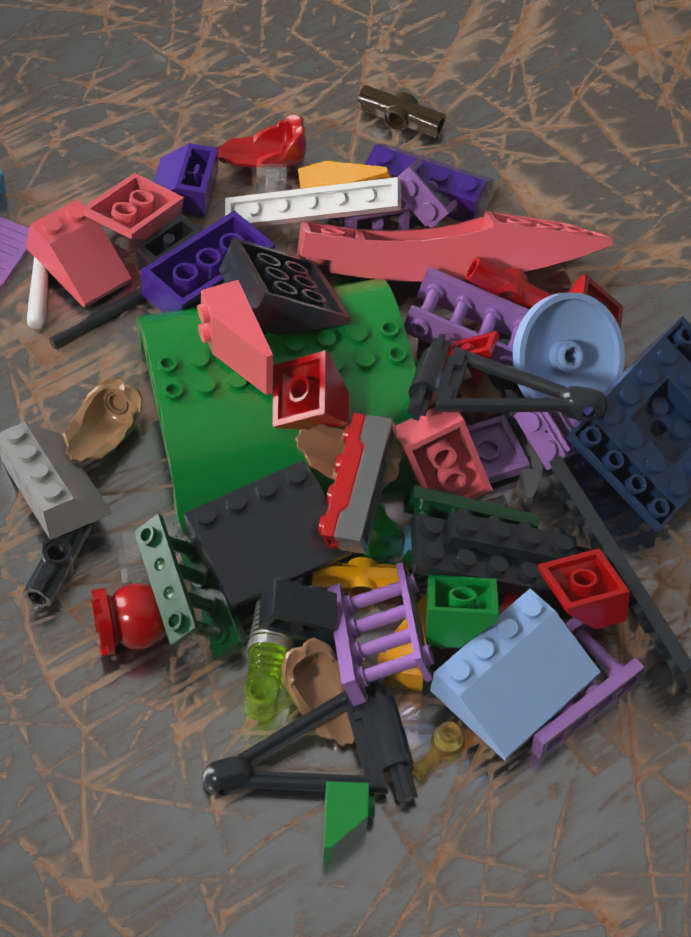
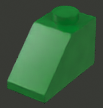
[323,781,375,862]

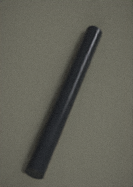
[49,286,145,349]

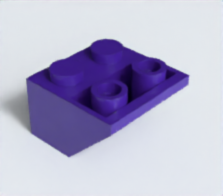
[153,143,219,216]

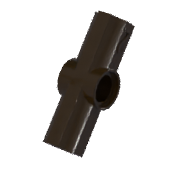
[356,85,446,138]

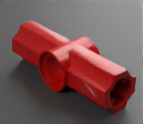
[465,256,551,310]

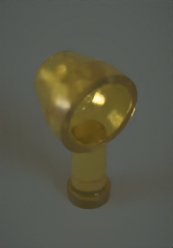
[411,721,465,779]

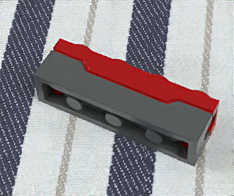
[319,413,397,554]

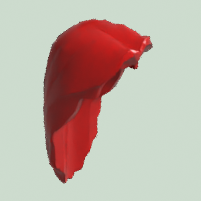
[215,114,307,169]

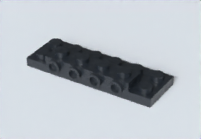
[410,509,594,602]

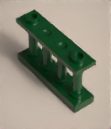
[399,485,540,595]
[134,514,248,661]

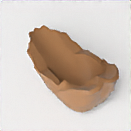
[63,377,142,463]
[295,424,402,488]
[281,638,354,747]

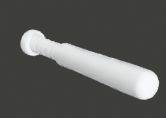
[27,257,49,329]

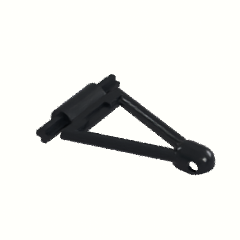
[407,334,608,421]
[202,666,418,803]

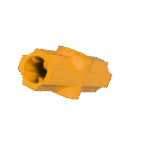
[312,557,409,597]

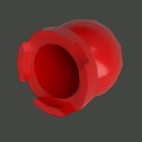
[91,583,166,657]

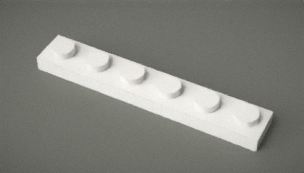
[225,177,401,227]

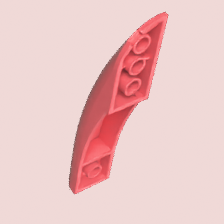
[297,211,613,282]

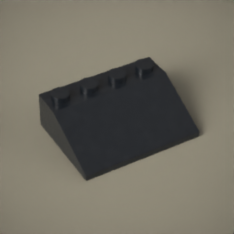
[219,238,351,335]
[184,460,352,609]

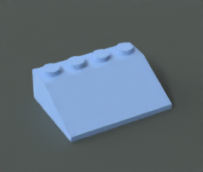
[430,589,600,761]

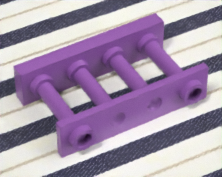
[404,267,529,367]
[327,562,435,706]
[531,617,645,759]

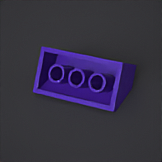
[365,144,494,222]
[141,210,275,312]

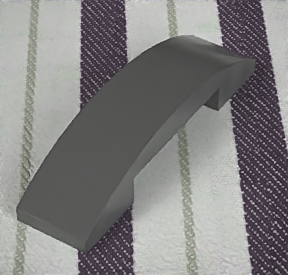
[503,390,543,513]

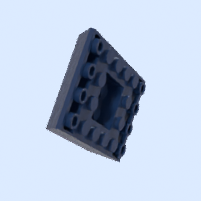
[566,316,691,533]

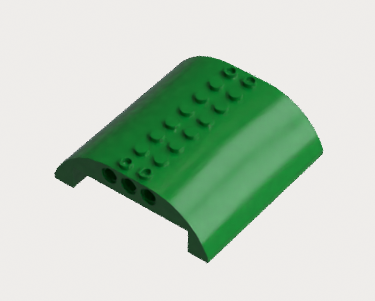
[136,278,418,533]

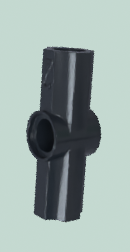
[23,523,91,608]

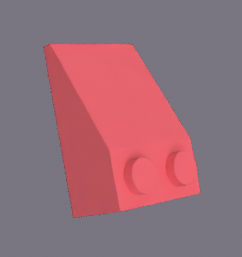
[81,173,184,239]
[26,199,132,308]
[197,280,273,395]
[395,407,493,500]

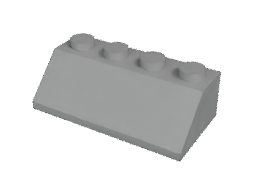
[0,422,111,540]

